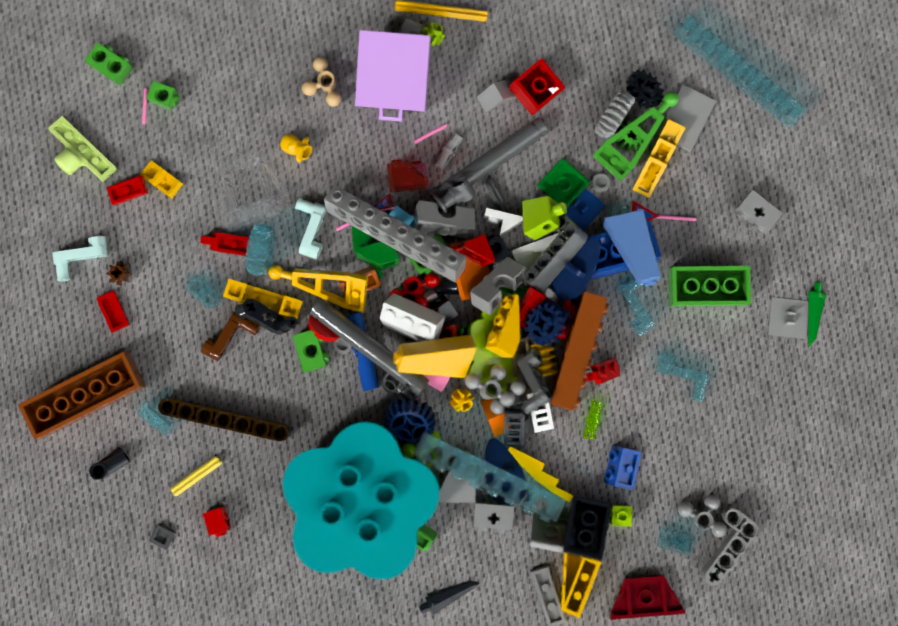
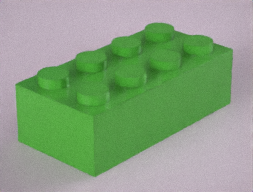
[668,266,751,307]

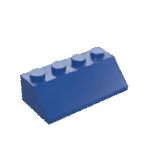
[586,220,661,281]

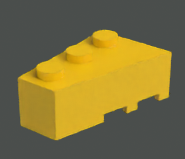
[561,553,601,618]

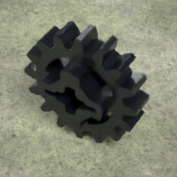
[626,69,664,109]

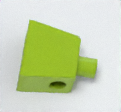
[522,196,567,241]

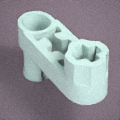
[295,198,326,260]
[52,236,108,282]

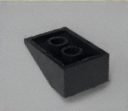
[562,495,612,562]

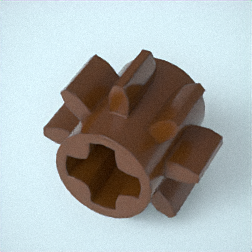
[106,261,132,286]

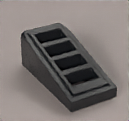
[504,408,525,446]

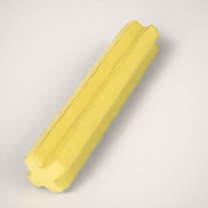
[170,456,222,496]

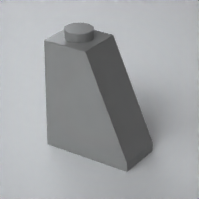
[439,451,476,503]

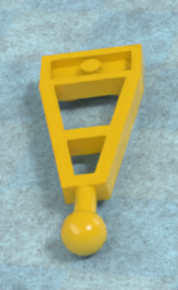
[268,265,368,313]

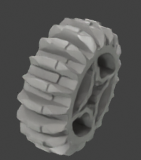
[595,90,635,140]

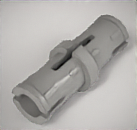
[433,133,464,171]

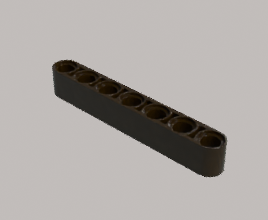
[158,398,291,442]

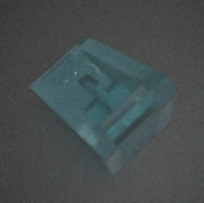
[657,528,695,556]

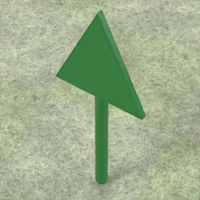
[352,226,384,278]

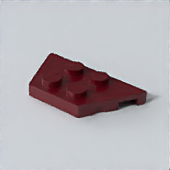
[609,575,686,620]

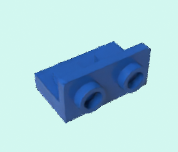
[604,445,642,490]

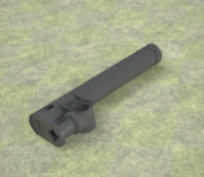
[429,117,548,214]
[310,299,430,400]

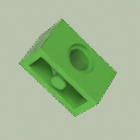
[293,330,329,373]

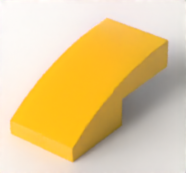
[140,160,183,199]

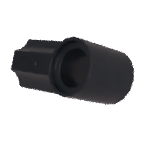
[89,448,130,480]

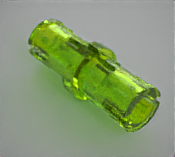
[582,400,604,441]

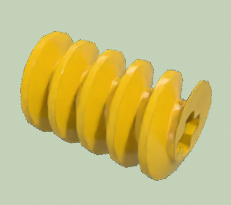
[529,339,558,376]

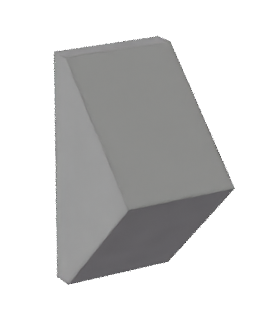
[477,79,516,113]

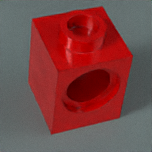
[202,506,231,538]

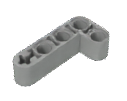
[702,507,758,586]

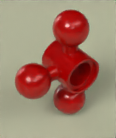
[389,272,440,308]

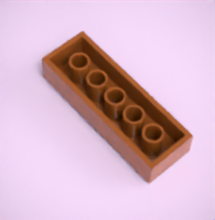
[549,291,609,411]
[18,352,146,440]

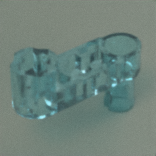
[617,278,656,337]
[655,353,711,402]

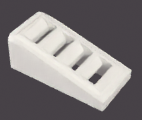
[526,393,554,433]

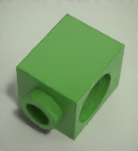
[146,81,179,110]

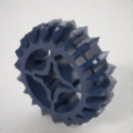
[383,396,436,444]

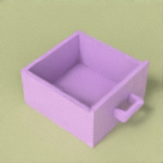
[355,30,432,122]

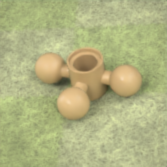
[302,57,341,107]

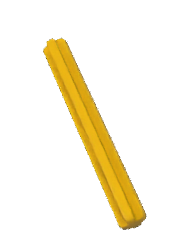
[395,0,488,22]

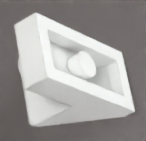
[484,208,523,236]

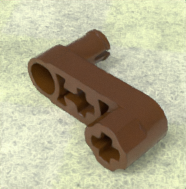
[201,311,261,362]

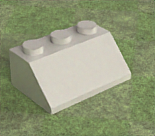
[380,293,445,342]

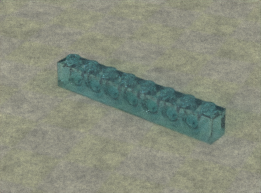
[672,14,808,129]
[413,432,566,523]

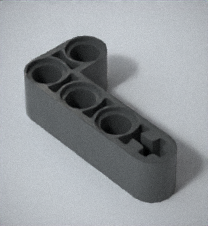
[524,214,588,291]

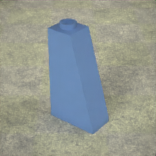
[603,210,661,286]

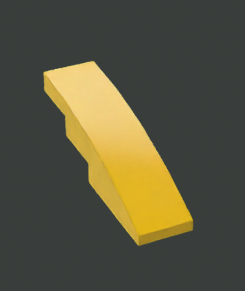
[632,118,686,198]
[508,446,573,503]

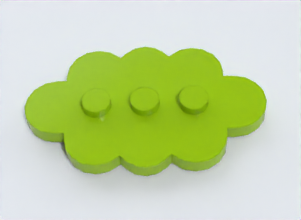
[468,305,518,400]

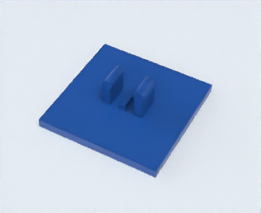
[564,189,606,230]

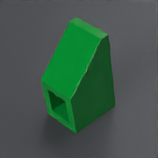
[355,240,399,270]

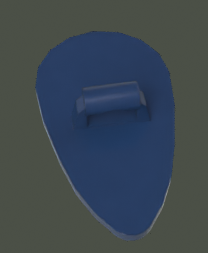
[551,239,601,300]
[485,438,527,505]

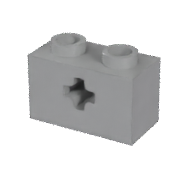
[735,190,783,234]
[473,501,514,533]

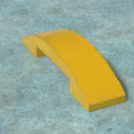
[223,279,303,319]

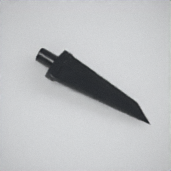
[419,582,480,615]

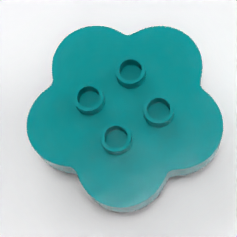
[283,422,440,580]

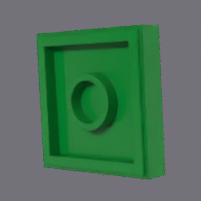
[537,157,591,208]

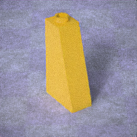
[393,335,476,378]

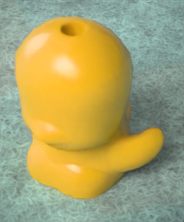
[280,134,312,163]

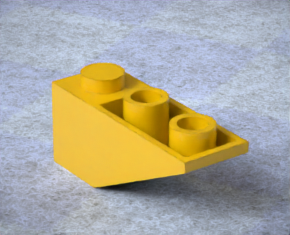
[485,294,520,358]

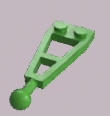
[592,91,679,182]

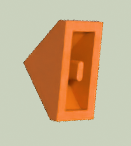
[480,399,511,437]

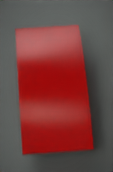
[558,300,575,340]

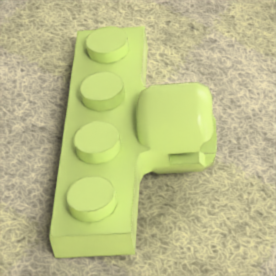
[48,116,117,182]

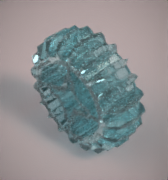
[245,224,275,276]

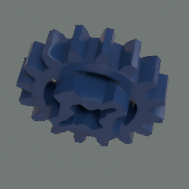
[524,303,566,346]

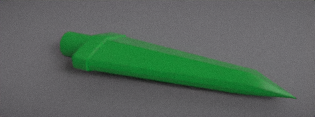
[808,282,826,349]

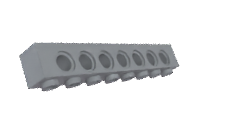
[324,186,466,283]

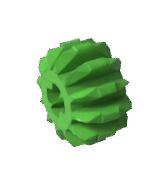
[616,121,648,153]

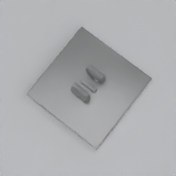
[768,297,808,339]

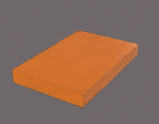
[446,240,490,301]

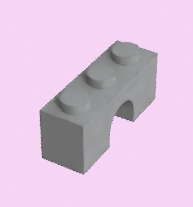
[414,200,475,239]
[470,257,526,315]

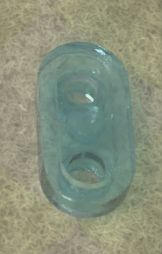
[186,276,220,309]

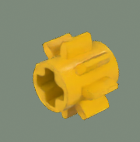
[449,388,474,412]

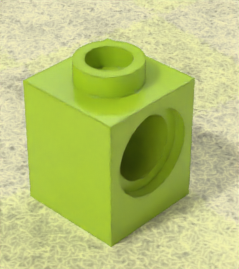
[609,504,632,527]

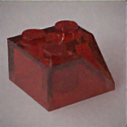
[387,159,429,193]

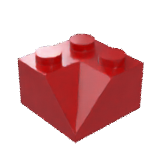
[508,58,566,116]

